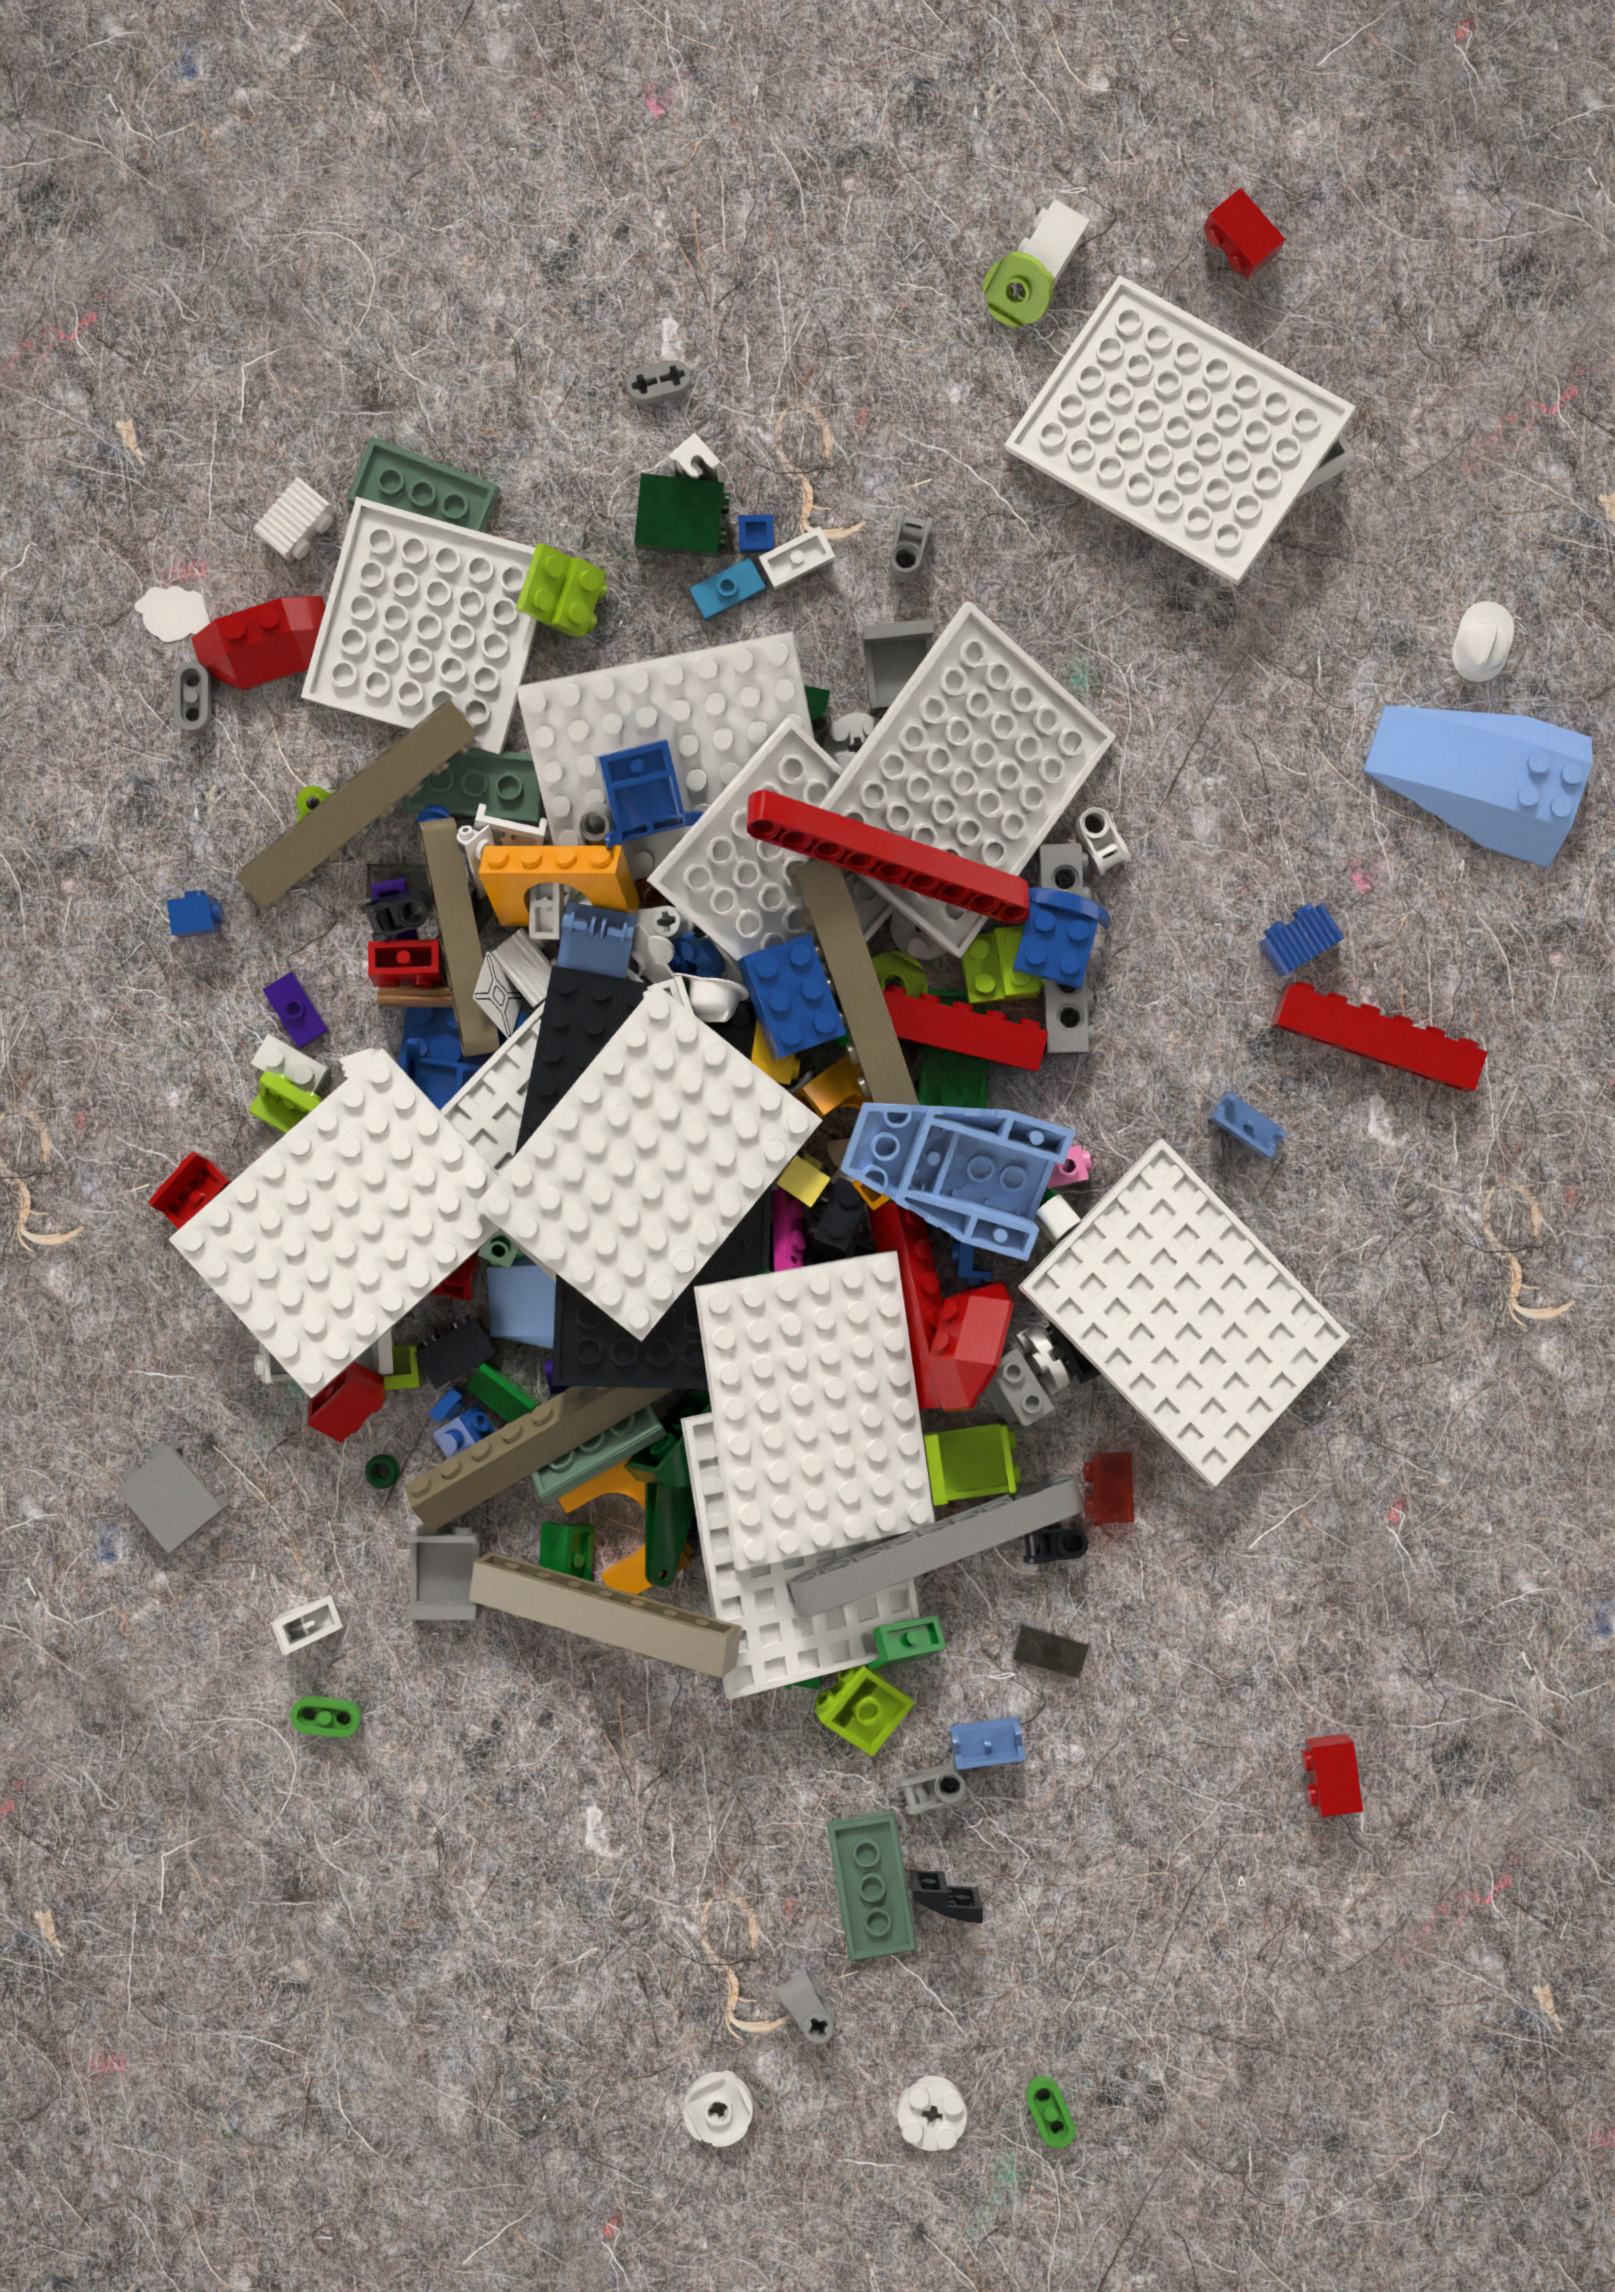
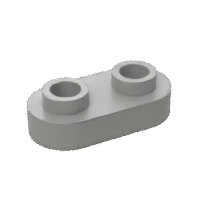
[173,661,212,733]

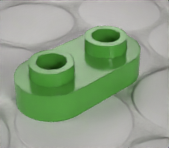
[290,1696,362,1738]
[1026,2076,1075,2148]

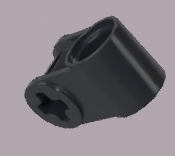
[360,889,432,941]
[1023,1523,1089,1564]

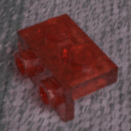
[1083,1451,1134,1526]

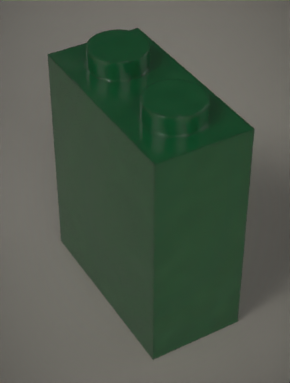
[634,473,731,558]

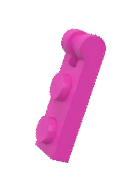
[771,1188,805,1272]

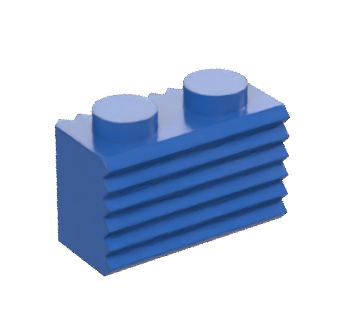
[1259,902,1344,977]

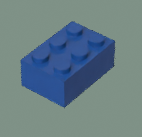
[737,933,846,1061]

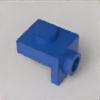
[951,1240,993,1285]
[432,1405,495,1459]

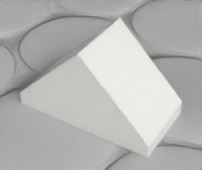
[271,1595,343,1655]

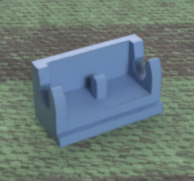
[1207,1091,1287,1158]
[950,1717,1026,1770]

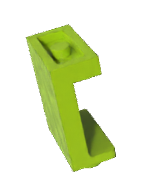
[922,1421,1021,1506]

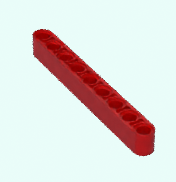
[746,790,1030,924]

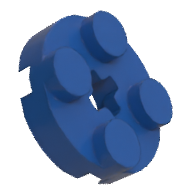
[668,932,726,991]

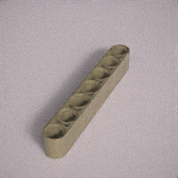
[418,817,499,1057]

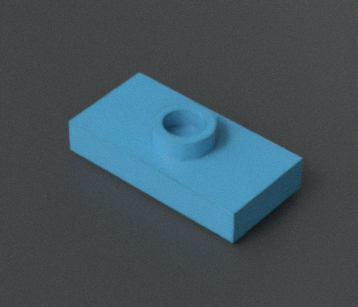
[689,557,766,622]

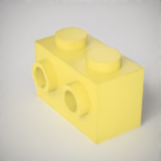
[776,1153,831,1207]

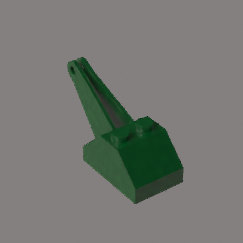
[623,1389,712,1587]

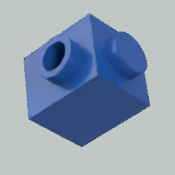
[167,890,225,938]

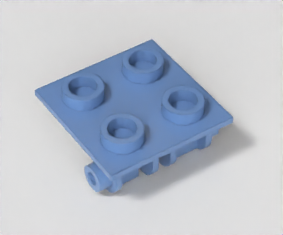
[557,901,637,979]

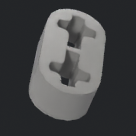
[627,360,691,405]

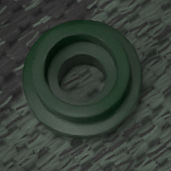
[365,1454,400,1489]

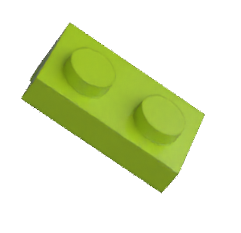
[249,1070,323,1134]

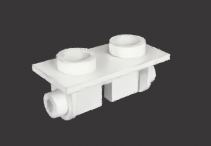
[457,825,495,899]

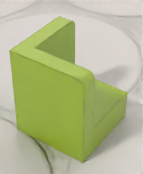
[384,1343,425,1390]

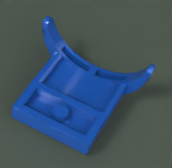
[597,739,705,848]
[1012,888,1111,989]
[404,1039,483,1110]

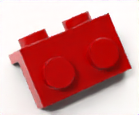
[148,1151,232,1230]

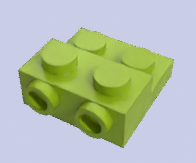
[515,543,608,637]
[960,925,1045,1006]
[814,1664,915,1757]

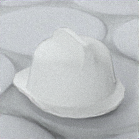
[1452,601,1514,682]
[671,973,750,1023]

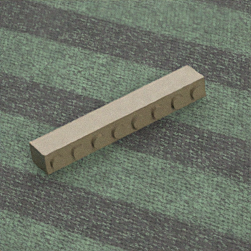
[235,697,478,909]
[789,859,919,1105]
[404,1386,672,1532]
[469,1552,742,1679]

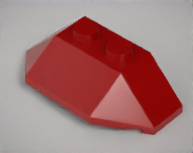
[191,596,326,691]
[928,1280,1014,1412]

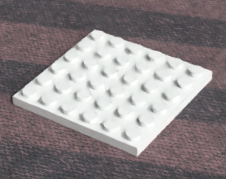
[301,497,539,755]
[647,718,896,977]

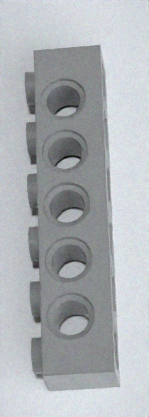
[1036,843,1095,1055]

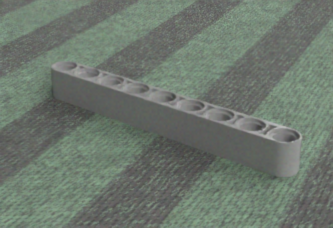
[789,1473,1085,1617]

